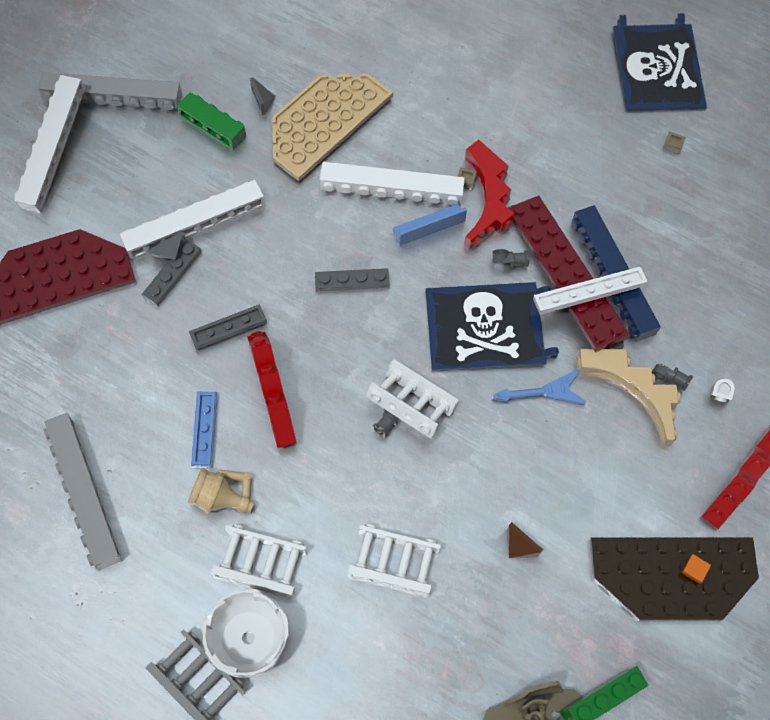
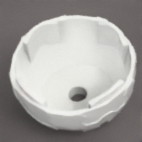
[202,589,289,678]

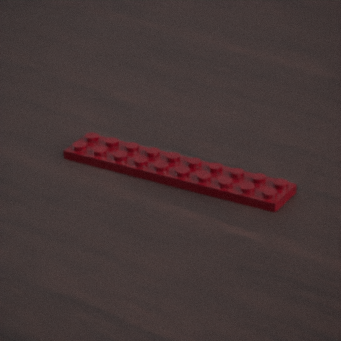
[508,196,630,352]

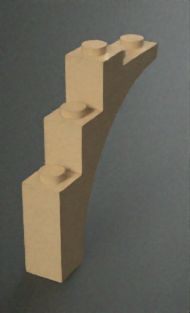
[577,349,680,446]

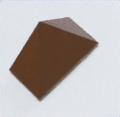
[507,522,543,558]

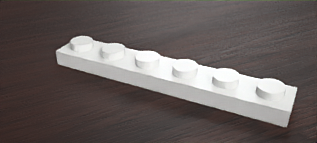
[533,267,648,315]

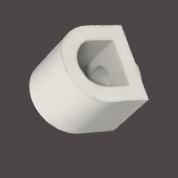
[711,378,735,403]

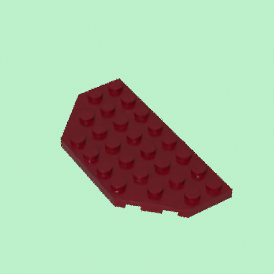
[0,229,136,325]

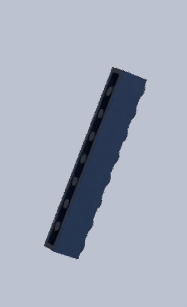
[572,205,661,342]

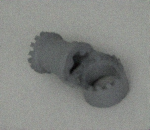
[493,249,530,268]
[652,363,693,391]
[372,409,398,438]

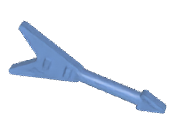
[492,370,586,405]

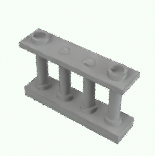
[145,629,245,720]

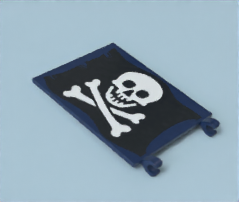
[613,13,707,111]
[425,282,559,371]

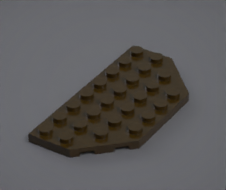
[590,537,759,621]

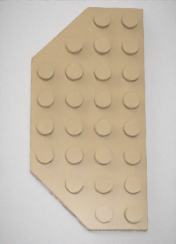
[272,73,393,181]

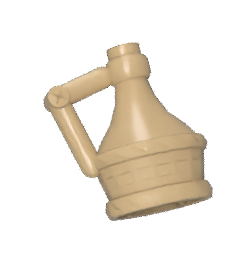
[188,468,254,513]

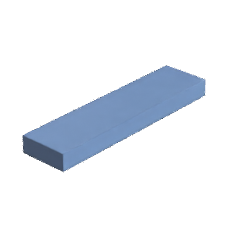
[191,391,217,468]

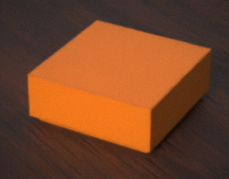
[682,554,711,584]

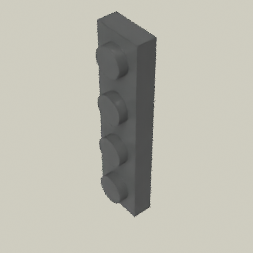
[141,240,202,307]
[315,268,390,292]
[189,304,267,350]

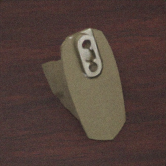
[483,681,583,720]

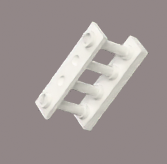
[366,359,459,439]
[211,524,307,599]
[348,524,441,597]

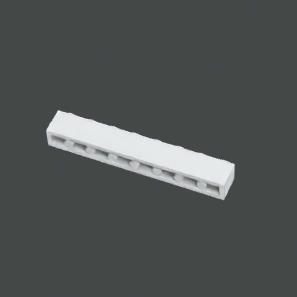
[14,75,85,213]
[320,162,464,205]
[120,180,265,260]

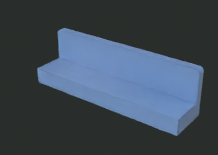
[393,204,467,246]

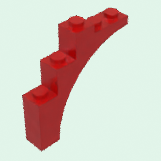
[464,139,514,249]
[247,331,297,448]
[702,425,770,529]

